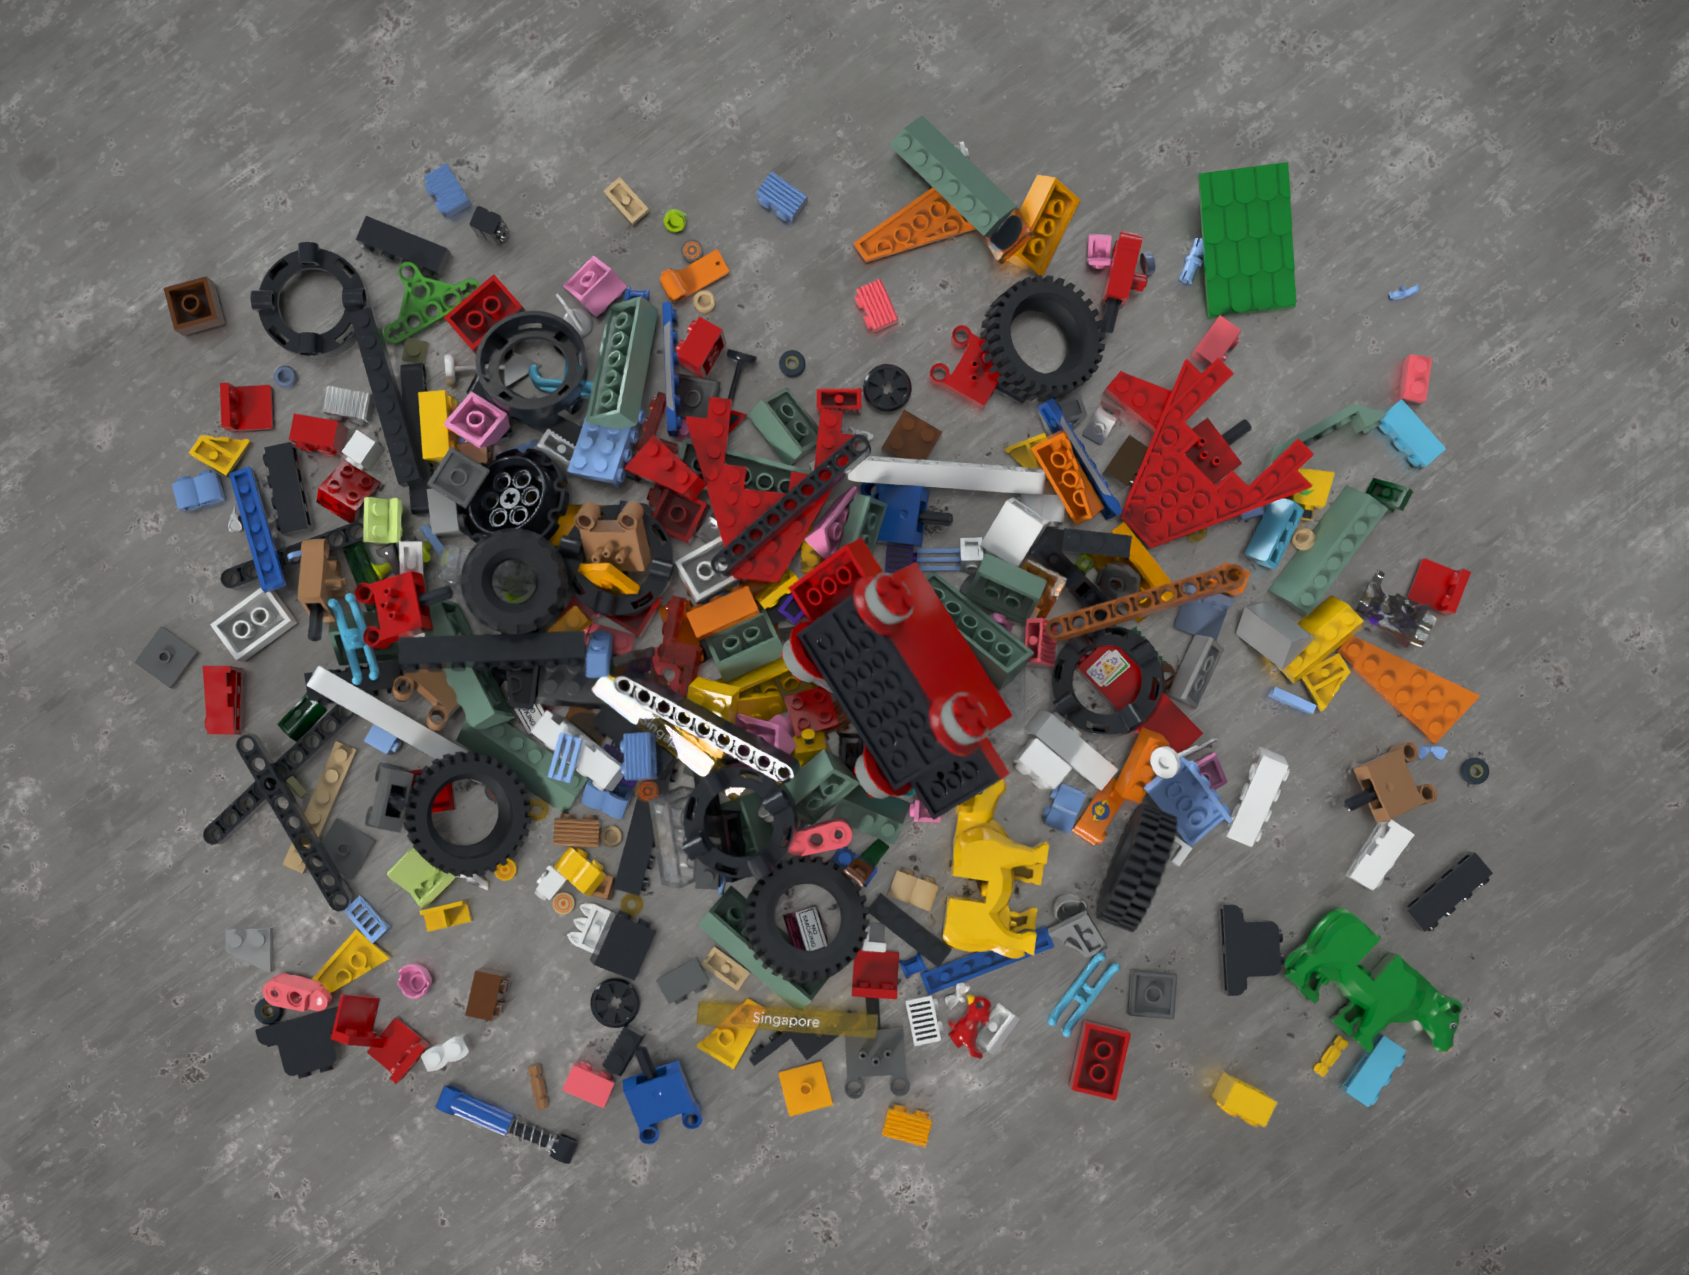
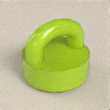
[664,209,686,232]

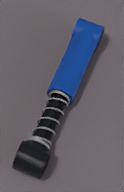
[435,1085,579,1164]

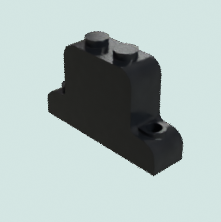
[1219,903,1284,996]
[255,1006,342,1079]

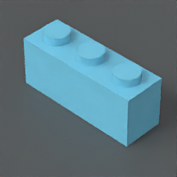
[1379,399,1446,469]
[1244,498,1304,570]
[1341,1033,1406,1108]

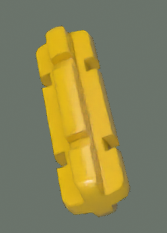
[1313,1036,1349,1077]

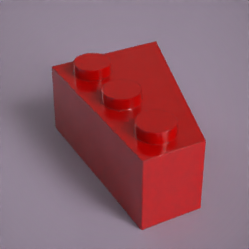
[202,666,242,735]

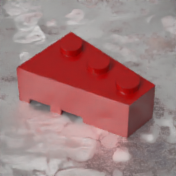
[1103,371,1172,434]
[624,435,707,501]

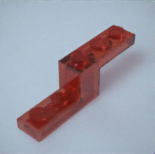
[635,391,680,508]
[657,595,703,713]

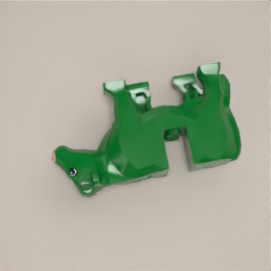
[1283,907,1463,1054]

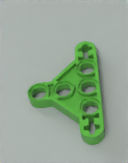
[384,261,480,343]

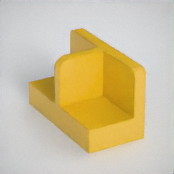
[419,899,473,932]

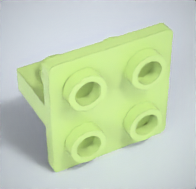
[363,497,403,546]

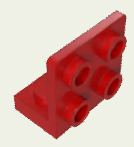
[220,382,273,431]
[316,460,381,523]
[1407,558,1471,615]
[784,686,839,738]
[852,949,899,1000]
[331,994,385,1048]
[367,1017,430,1084]

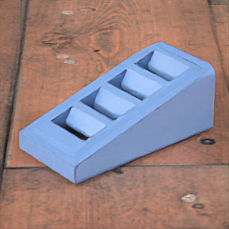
[344,895,391,944]

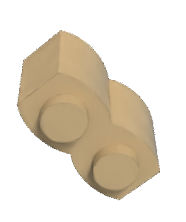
[887,867,939,911]

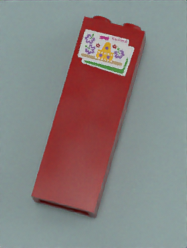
[1075,646,1204,754]

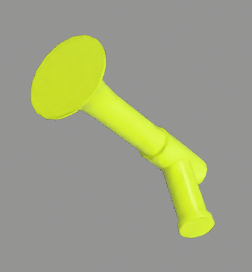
[371,540,433,580]

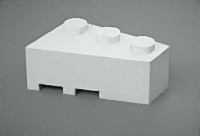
[1345,820,1415,891]

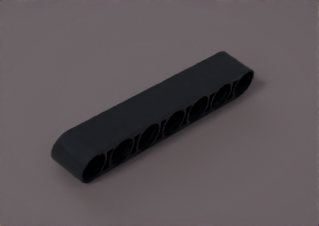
[400,363,434,515]
[220,522,366,590]

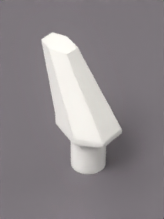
[456,874,489,890]

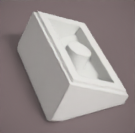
[976,1002,1020,1055]

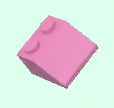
[563,256,627,317]
[444,392,510,448]

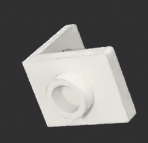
[1083,401,1121,445]

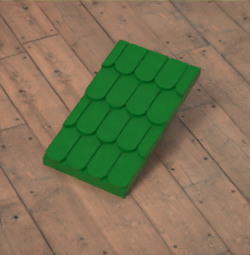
[1198,162,1296,319]

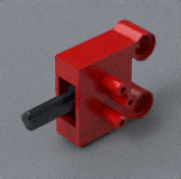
[1100,231,1148,334]
[929,325,1027,410]
[1185,417,1252,484]
[355,571,454,649]

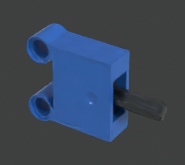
[860,482,953,547]
[623,1046,702,1145]

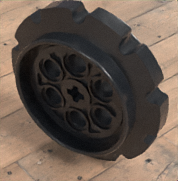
[462,448,569,543]

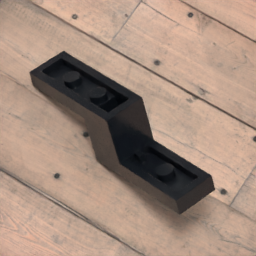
[1038,528,1132,558]
[1029,535,1123,626]
[693,766,745,883]
[749,1009,861,1066]

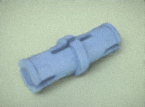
[1179,238,1203,284]

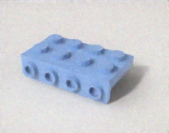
[567,406,645,489]
[1144,756,1233,847]

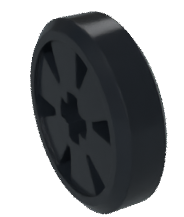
[863,364,912,413]
[590,977,641,1028]

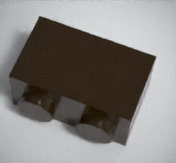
[1102,435,1148,489]

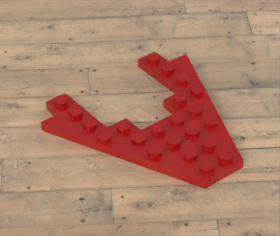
[1120,358,1314,548]
[686,397,859,583]

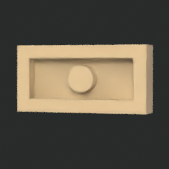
[603,177,649,225]
[701,946,751,991]

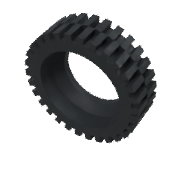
[980,275,1105,402]
[404,751,532,877]
[1096,803,1178,932]
[742,855,870,983]

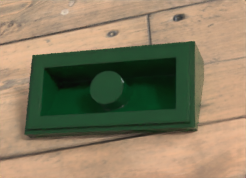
[277,692,327,742]

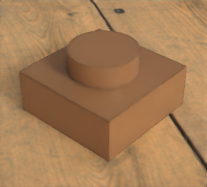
[591,876,616,901]

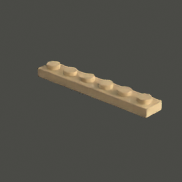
[282,741,358,874]

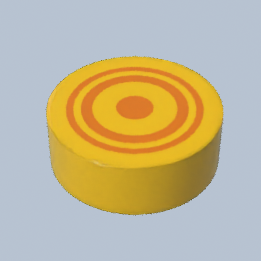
[494,858,517,881]

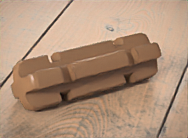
[527,1064,549,1110]

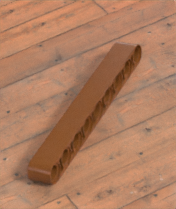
[1046,564,1245,642]

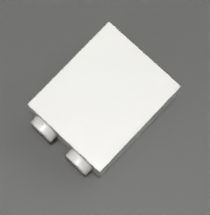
[980,497,1050,568]

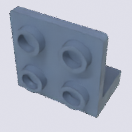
[1174,585,1235,641]

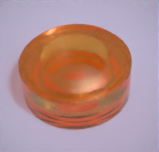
[636,780,659,803]

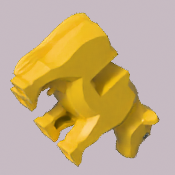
[942,778,1049,958]

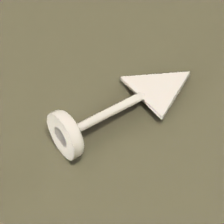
[556,294,593,339]
[445,353,542,388]
[1151,738,1218,779]

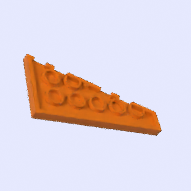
[853,187,976,262]
[1335,636,1481,744]

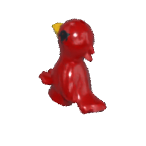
[948,995,992,1059]

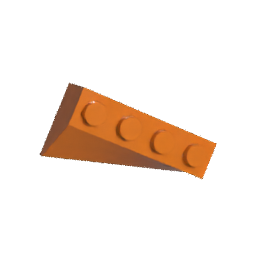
[1031,430,1104,525]

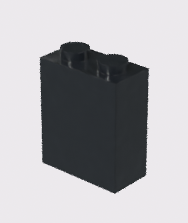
[590,910,656,981]

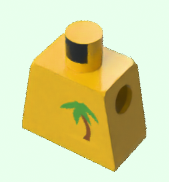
[1289,468,1335,520]
[790,729,832,769]

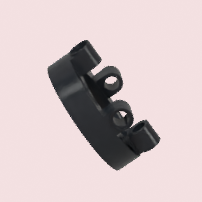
[250,242,371,360]
[476,311,588,419]
[558,500,675,617]
[1052,626,1165,737]
[682,763,798,880]

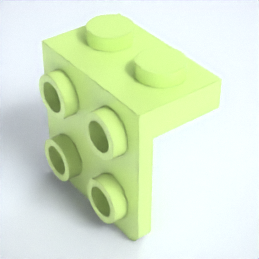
[387,847,456,909]

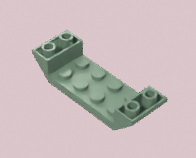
[1262,403,1386,472]

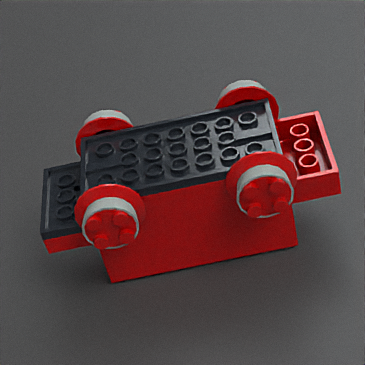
[781,537,1013,820]

